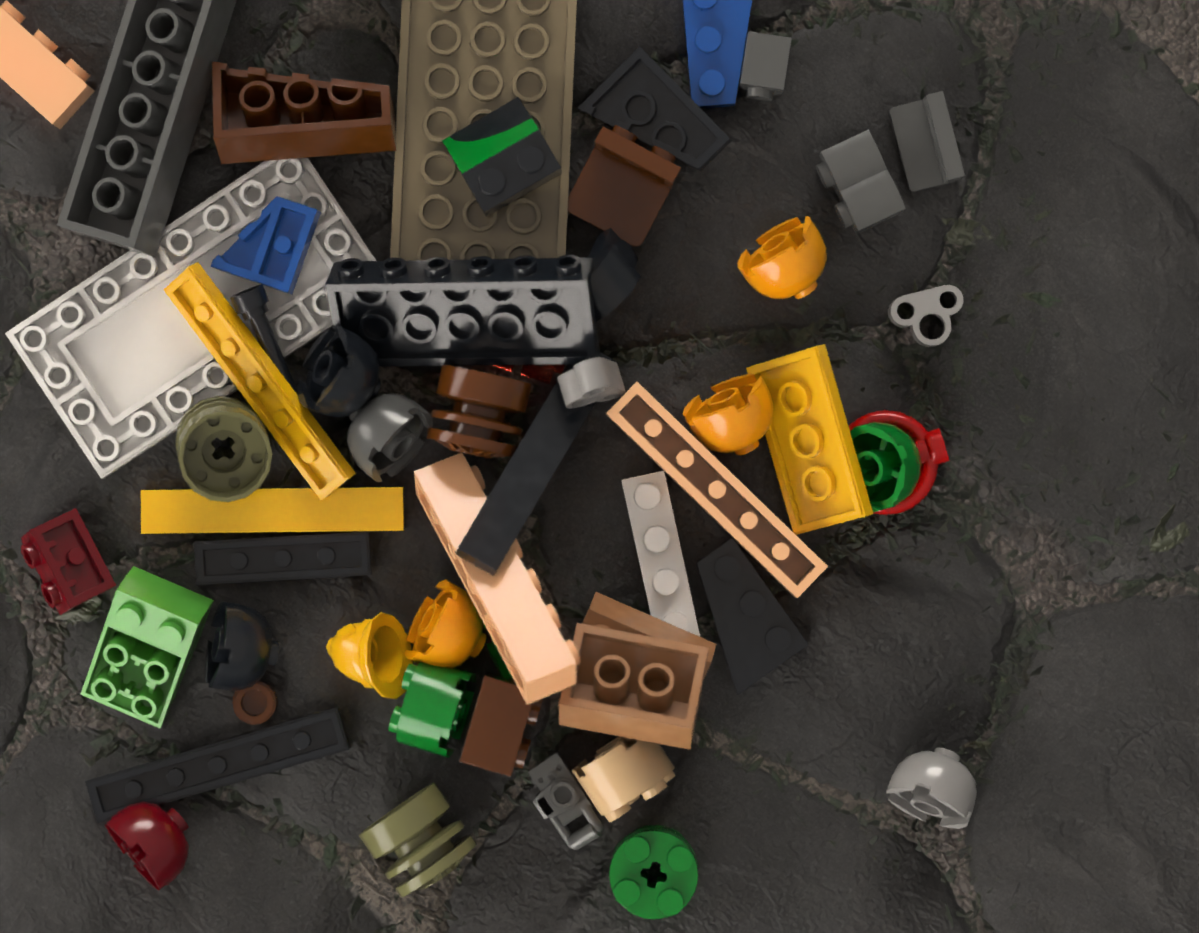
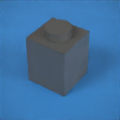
[738,31,792,101]

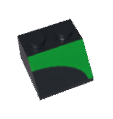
[442,97,562,217]

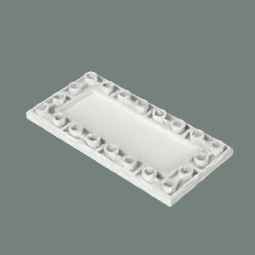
[5,158,376,479]

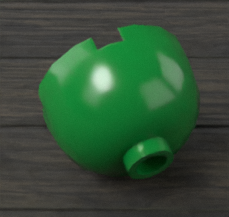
[850,422,921,512]

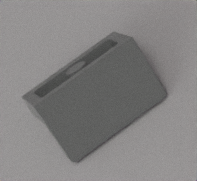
[889,91,965,192]

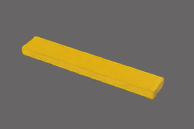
[163,262,356,500]
[141,487,404,534]

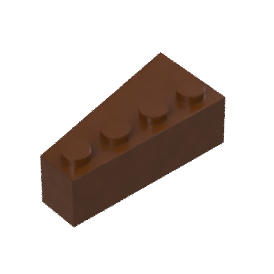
[212,61,396,164]

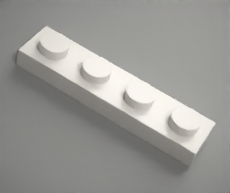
[621,471,700,637]

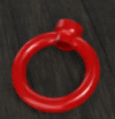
[849,410,950,515]

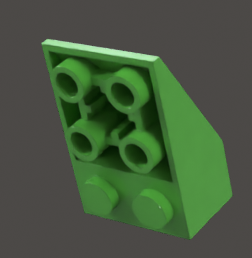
[80,566,214,729]

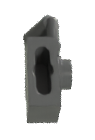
[528,751,604,851]

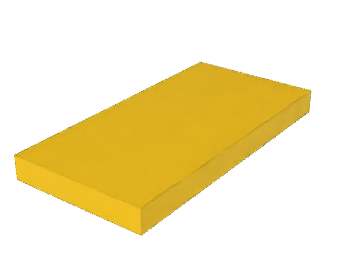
[746,344,873,535]

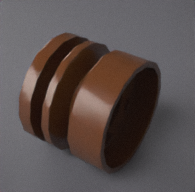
[427,365,532,459]

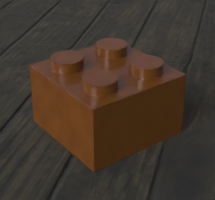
[459,671,543,777]

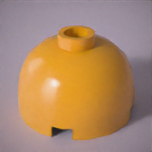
[737,216,827,299]
[683,374,773,456]
[405,579,486,668]

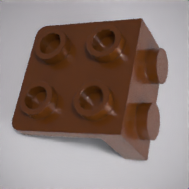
[568,125,681,247]

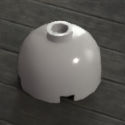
[886,748,977,829]

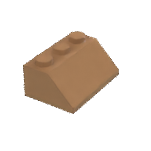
[559,623,709,750]

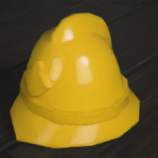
[326,612,413,699]

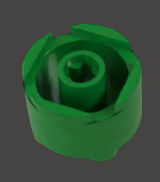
[388,662,476,758]
[609,825,698,919]

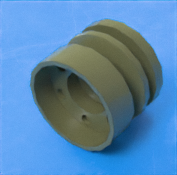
[175,396,272,502]
[358,782,477,897]

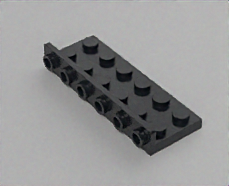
[325,255,600,366]

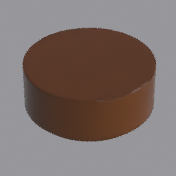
[232,680,278,725]

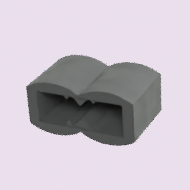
[816,130,906,234]

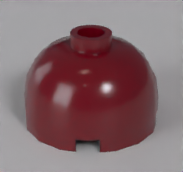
[105,802,189,891]

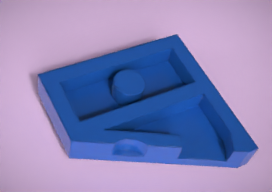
[211,196,321,295]

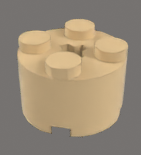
[572,736,675,822]

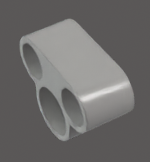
[888,285,963,347]
[557,357,626,408]

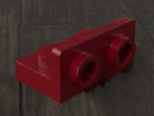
[21,508,116,615]

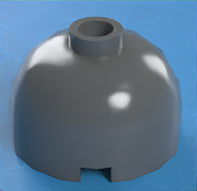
[347,393,433,482]

